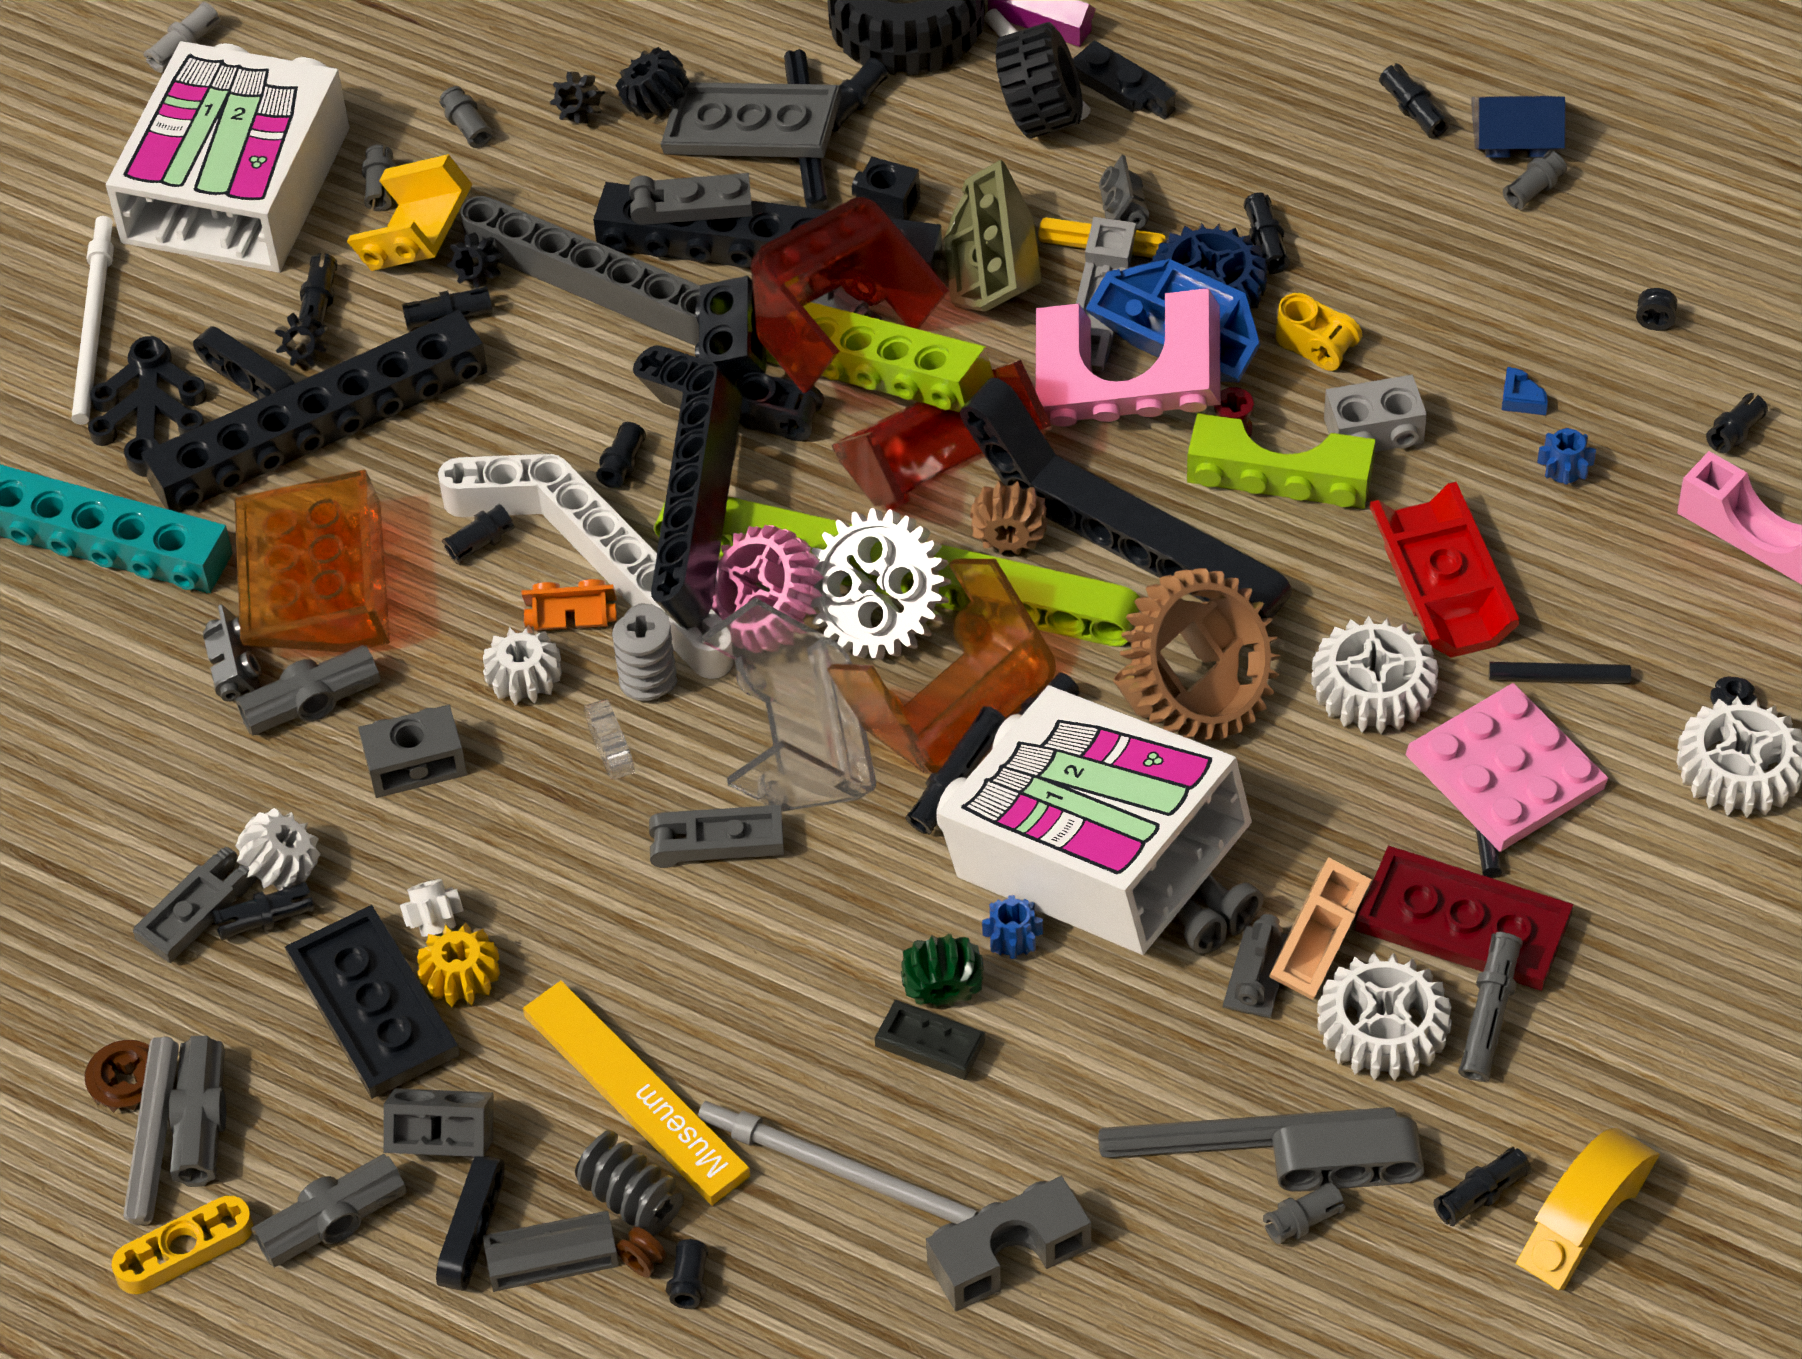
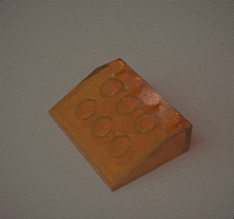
[234,469,390,653]

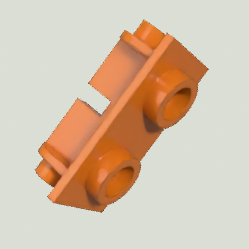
[521,579,617,631]

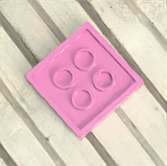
[1405,683,1608,852]

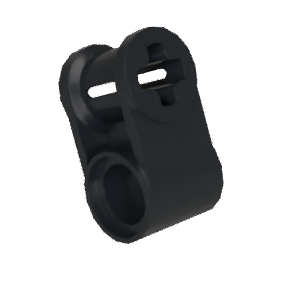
[736,372,824,441]

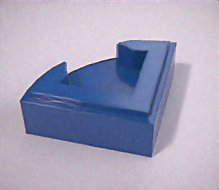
[1502,367,1548,415]

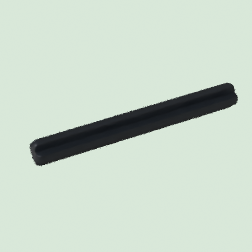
[784,49,828,210]

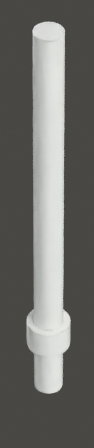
[71,216,114,425]

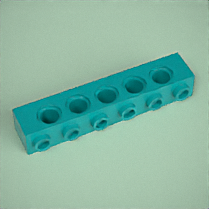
[0,464,233,594]

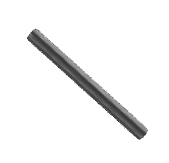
[1098,1107,1397,1157]

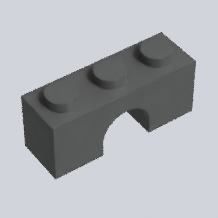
[926,1175,1091,1312]

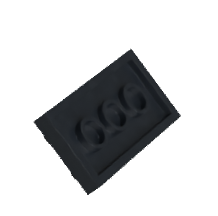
[285,905,460,1099]

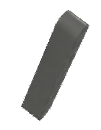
[461,196,700,345]

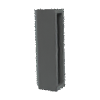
[483,1211,619,1292]

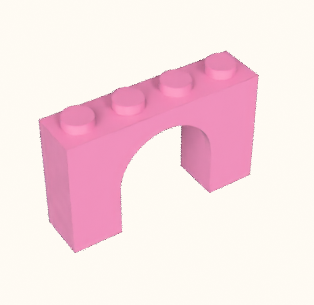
[1036,288,1221,426]

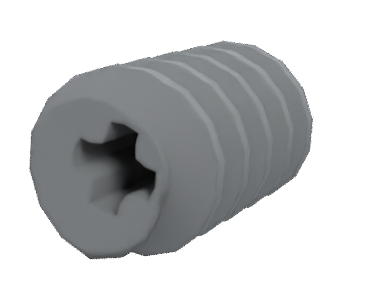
[612,603,678,701]

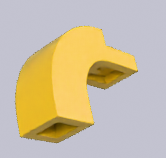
[1515,1128,1660,1291]

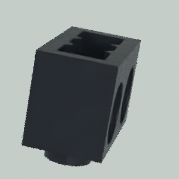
[695,275,767,380]

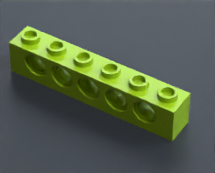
[764,290,994,412]

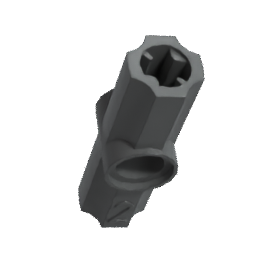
[235,645,381,736]
[169,1036,227,1187]
[251,1154,407,1268]

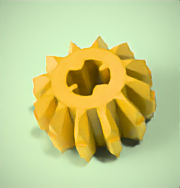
[417,922,500,1008]

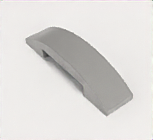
[1076,217,1136,372]

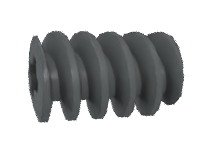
[575,1129,684,1237]

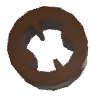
[616,1227,667,1278]

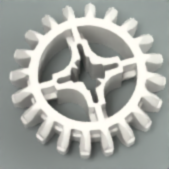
[1311,616,1438,734]
[1677,696,1802,818]
[1317,952,1452,1081]

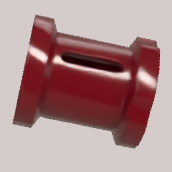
[1214,387,1254,437]

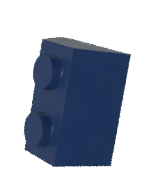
[1471,96,1565,157]

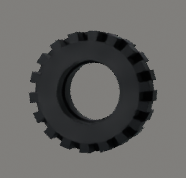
[996,22,1083,139]

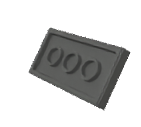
[660,82,842,158]

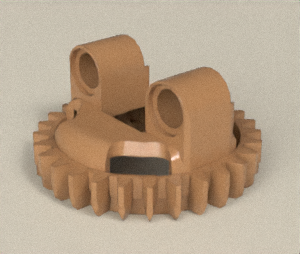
[1113,568,1281,742]

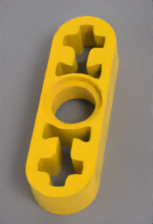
[111,1196,253,1294]

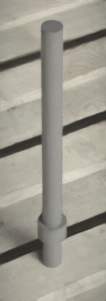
[698,1101,978,1224]

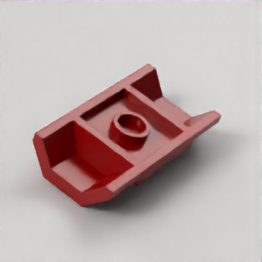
[1370,481,1520,658]

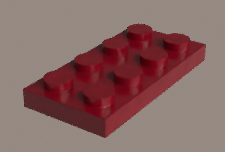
[1355,845,1574,991]

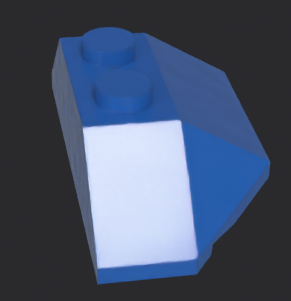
[1085,259,1261,382]

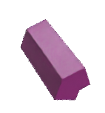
[988,0,1096,47]

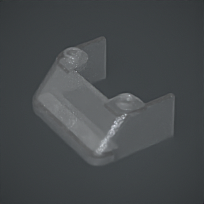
[702,597,876,812]

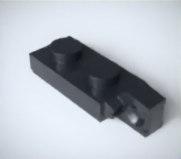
[1073,40,1176,120]

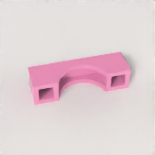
[1677,451,1802,585]

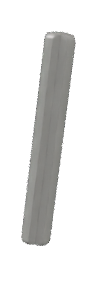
[123,1036,179,1225]

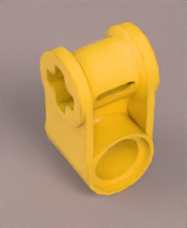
[1275,293,1363,371]

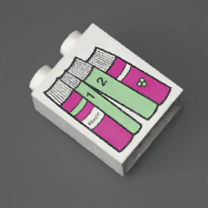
[106,41,349,273]
[937,685,1252,955]

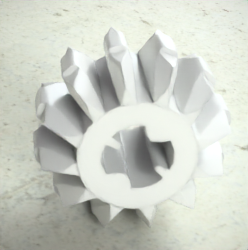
[483,625,562,706]
[235,808,320,891]

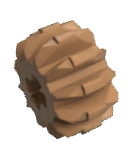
[970,480,1048,555]

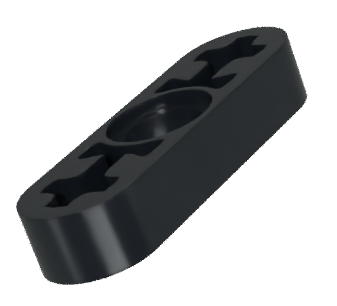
[193,326,295,400]
[436,1156,505,1291]

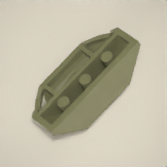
[944,160,1042,312]

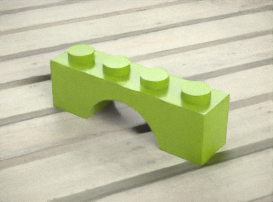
[1187,413,1376,509]

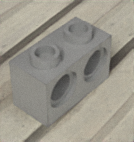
[1324,374,1427,452]

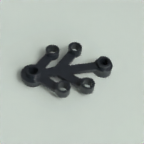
[88,336,207,477]

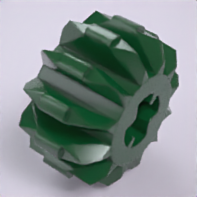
[901,934,984,1008]

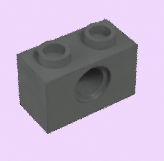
[358,704,467,798]

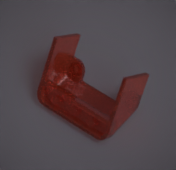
[751,197,949,393]
[831,360,1051,511]

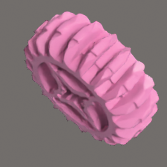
[711,525,824,649]

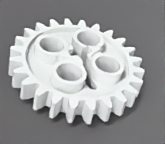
[811,509,951,660]

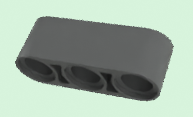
[1272,1117,1424,1192]

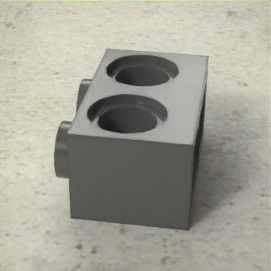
[383,1088,494,1157]

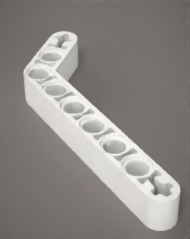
[438,454,733,679]

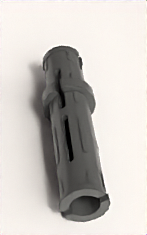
[1458,932,1523,1082]

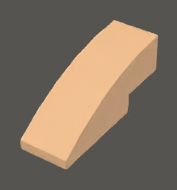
[1269,857,1372,1000]

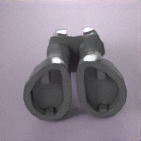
[1176,874,1264,954]

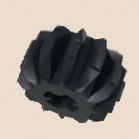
[615,47,690,120]

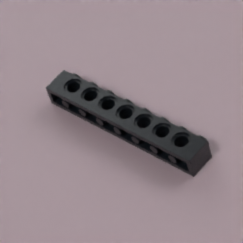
[593,182,942,292]
[141,310,488,513]

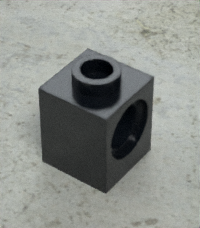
[852,156,920,220]

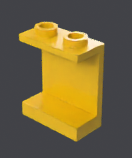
[347,154,473,271]

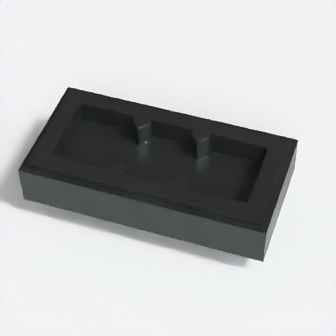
[874,999,985,1080]

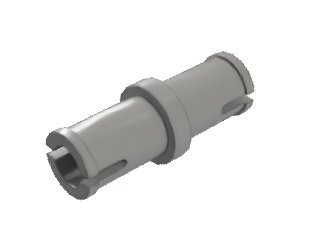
[143,2,221,73]

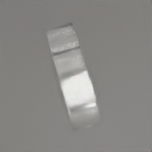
[584,699,635,781]

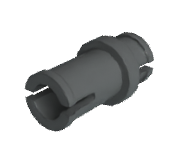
[439,86,493,148]
[362,145,396,211]
[1503,151,1567,210]
[1263,1182,1345,1244]

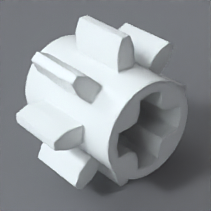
[400,879,464,937]

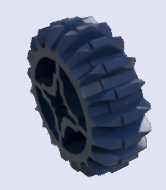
[1151,222,1267,309]

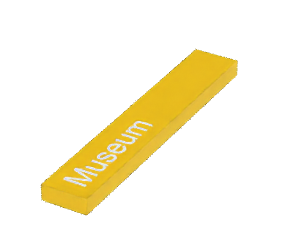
[523,980,750,1206]

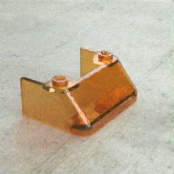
[827,559,1056,775]

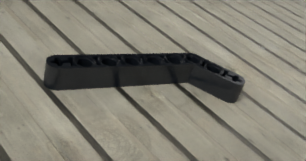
[633,345,743,629]
[960,378,1292,619]

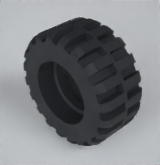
[827,0,985,76]

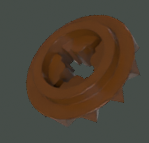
[85,1040,149,1113]

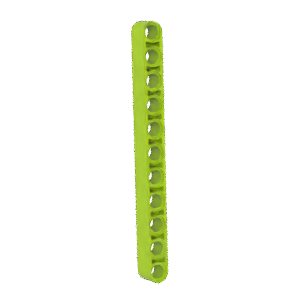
[654,496,1140,647]

